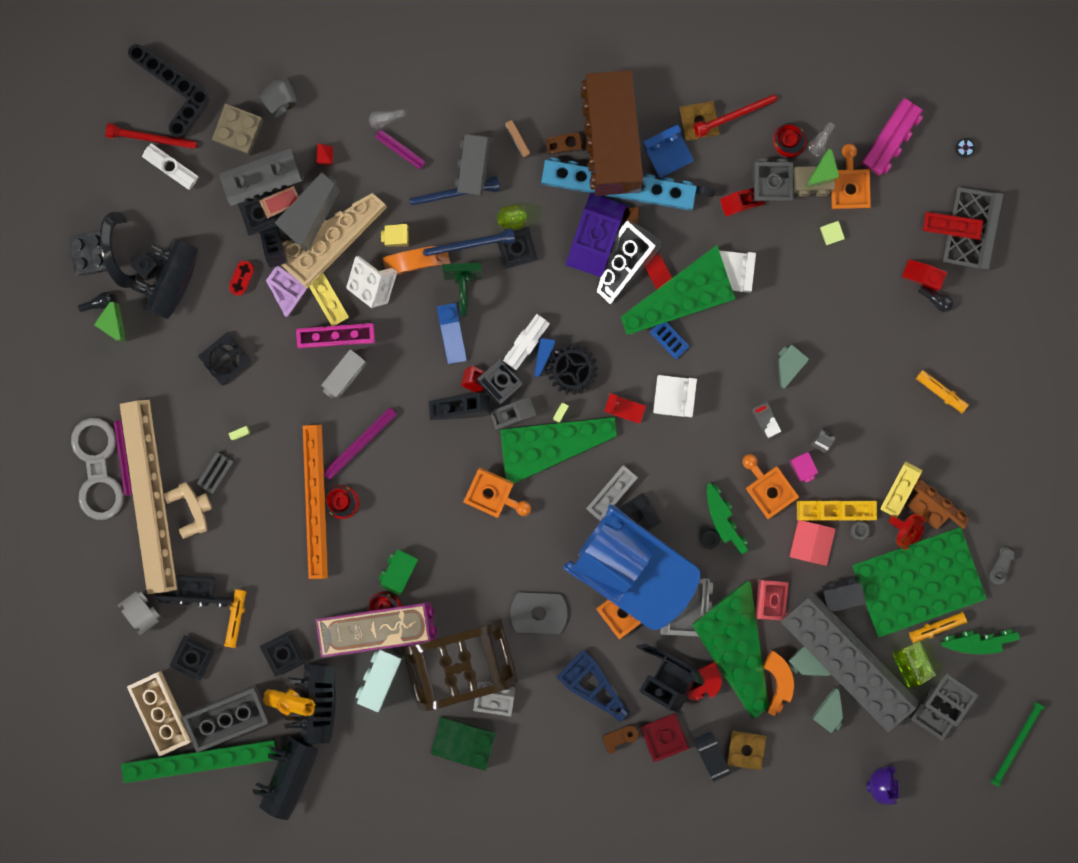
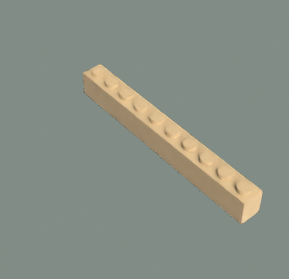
[120,400,177,594]

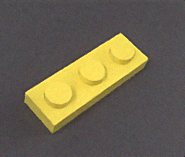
[309,273,349,326]
[880,461,923,518]

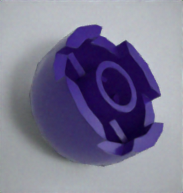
[867,766,899,805]

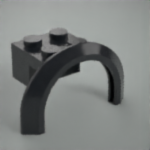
[69,212,135,288]
[636,644,705,713]

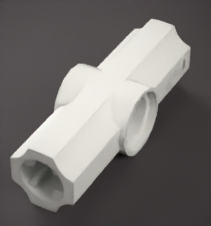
[142,143,199,190]
[503,314,550,370]

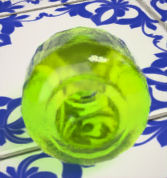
[497,204,526,230]

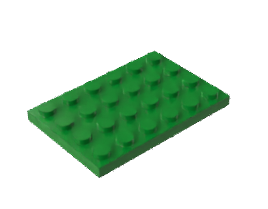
[852,527,986,638]

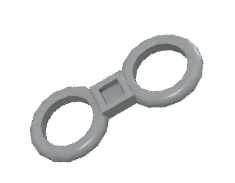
[71,418,124,520]

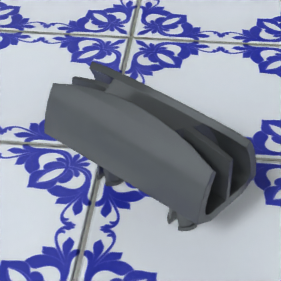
[219,148,304,206]

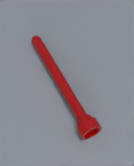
[693,94,777,138]
[105,123,198,149]

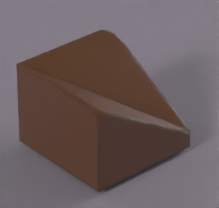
[622,207,639,227]

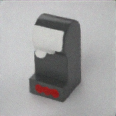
[751,402,782,440]
[810,428,836,453]

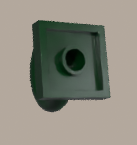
[443,263,483,317]

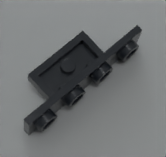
[154,575,233,607]

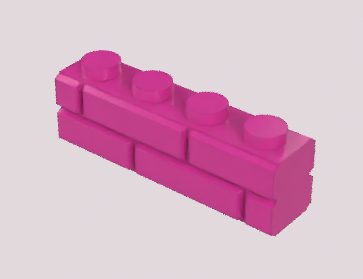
[860,98,923,176]
[296,323,376,349]

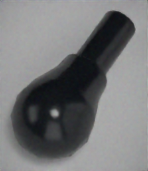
[918,286,953,312]
[78,292,115,312]

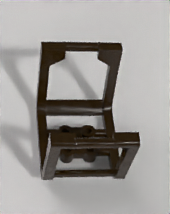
[401,619,518,711]

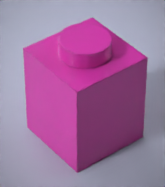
[789,452,818,483]

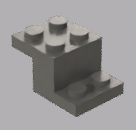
[910,673,978,741]

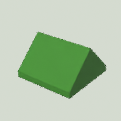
[805,149,839,188]
[94,302,126,342]

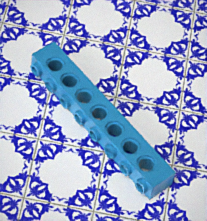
[541,158,697,211]

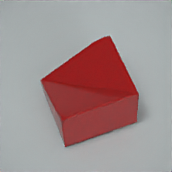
[316,144,333,166]
[460,365,485,393]

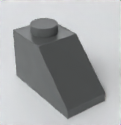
[490,398,536,430]

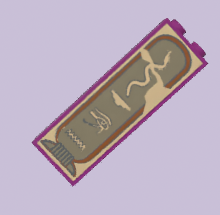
[315,602,438,658]

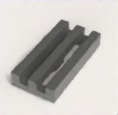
[197,452,233,494]

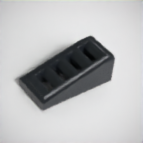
[260,227,287,268]

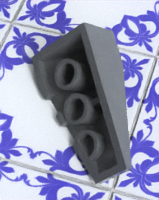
[597,221,663,304]

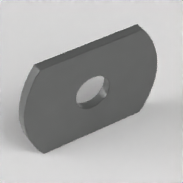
[510,592,567,634]

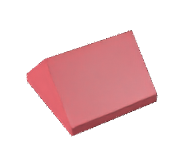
[789,520,836,566]
[755,579,789,620]

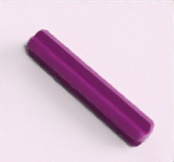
[375,129,425,169]

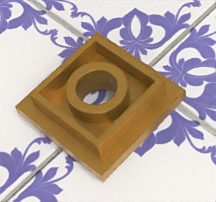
[679,101,720,141]
[727,731,767,770]

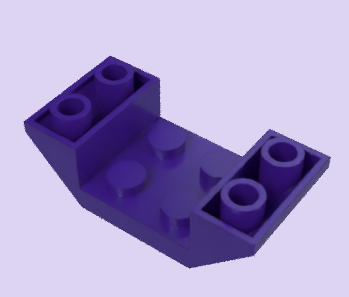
[565,193,626,277]

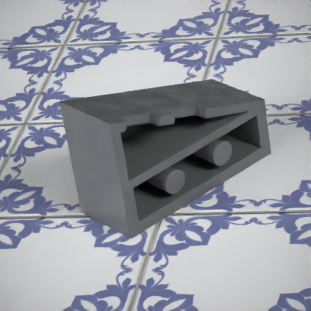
[455,134,493,195]

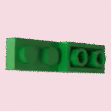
[706,483,749,554]
[939,629,1020,654]

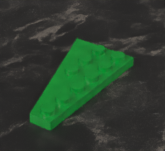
[620,245,735,336]
[500,417,617,483]

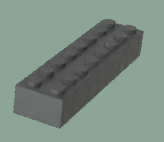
[781,591,919,732]

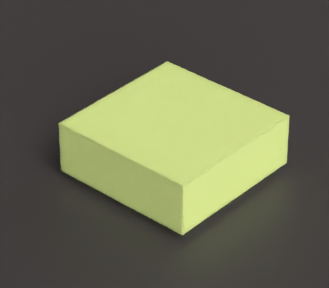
[820,221,845,246]
[553,403,569,423]
[229,426,251,440]

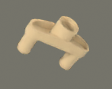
[163,482,212,539]

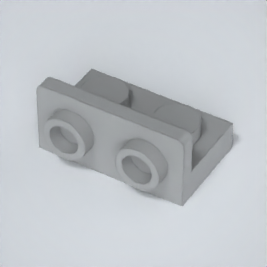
[473,681,515,717]

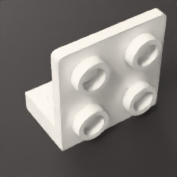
[719,251,756,293]
[347,256,397,308]
[653,375,697,418]

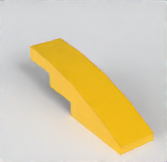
[797,501,877,520]

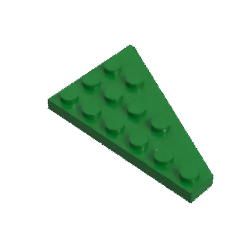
[691,581,769,719]

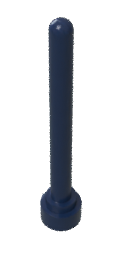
[409,176,500,205]
[423,228,515,256]

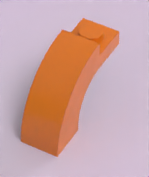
[383,246,450,275]
[763,650,794,716]

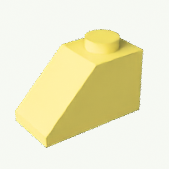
[381,224,409,247]

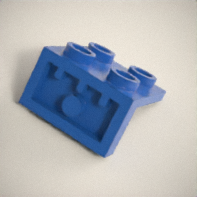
[643,124,693,178]

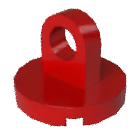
[888,513,926,550]

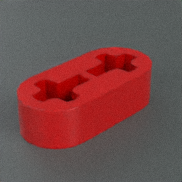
[229,261,254,296]

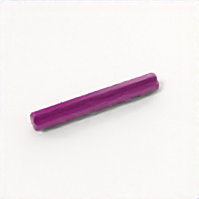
[114,420,133,496]

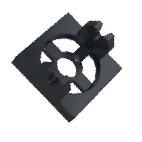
[198,332,252,386]

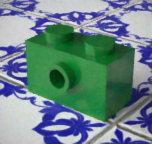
[378,549,418,596]

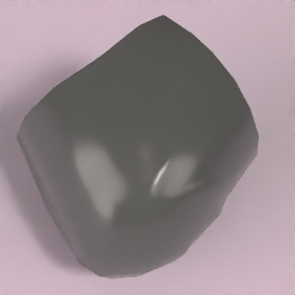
[259,78,298,118]

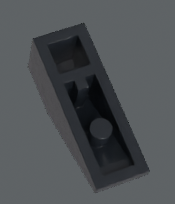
[429,393,492,420]

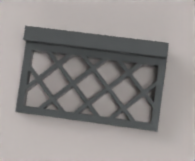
[943,187,1004,271]

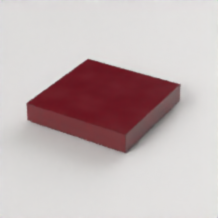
[639,713,689,763]

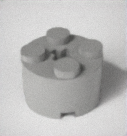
[117,591,160,635]

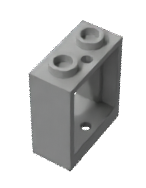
[321,349,367,399]

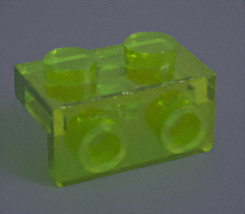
[893,641,936,688]

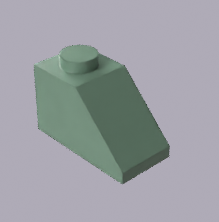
[778,344,809,389]
[788,645,831,676]
[811,687,843,733]

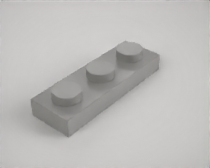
[586,465,638,521]

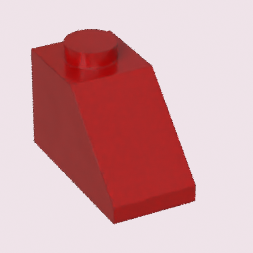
[720,188,765,217]
[901,259,947,292]

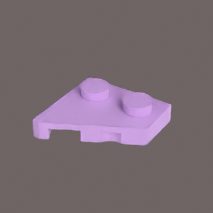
[266,266,309,318]

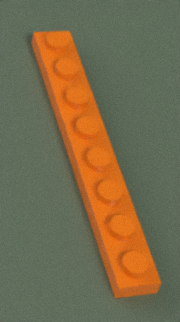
[303,425,328,579]

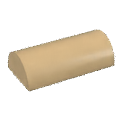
[127,671,192,756]

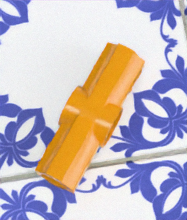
[263,689,315,716]

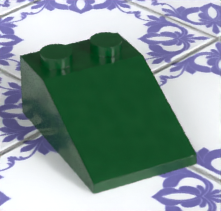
[431,717,496,771]

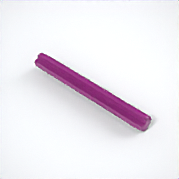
[324,408,397,479]

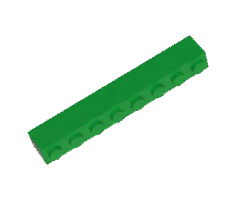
[121,739,277,783]

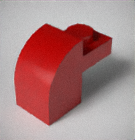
[688,661,722,701]

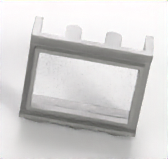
[660,578,713,636]

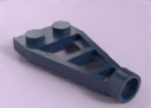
[557,650,630,722]

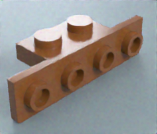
[907,476,969,529]

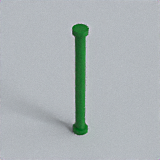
[990,702,1045,787]

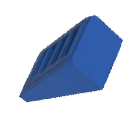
[649,322,689,360]
[534,338,555,377]

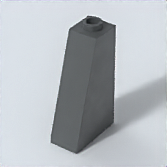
[275,173,340,252]

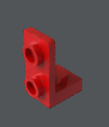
[604,393,646,424]

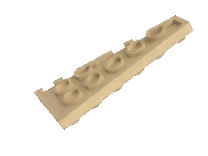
[270,193,387,289]

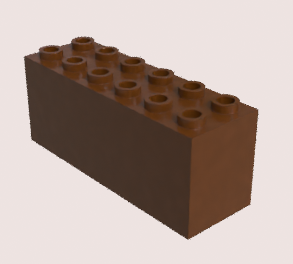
[581,70,643,196]

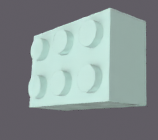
[355,649,403,712]

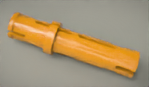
[916,370,969,414]
[224,589,247,648]
[909,612,967,644]

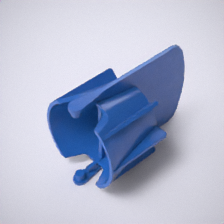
[563,504,700,630]

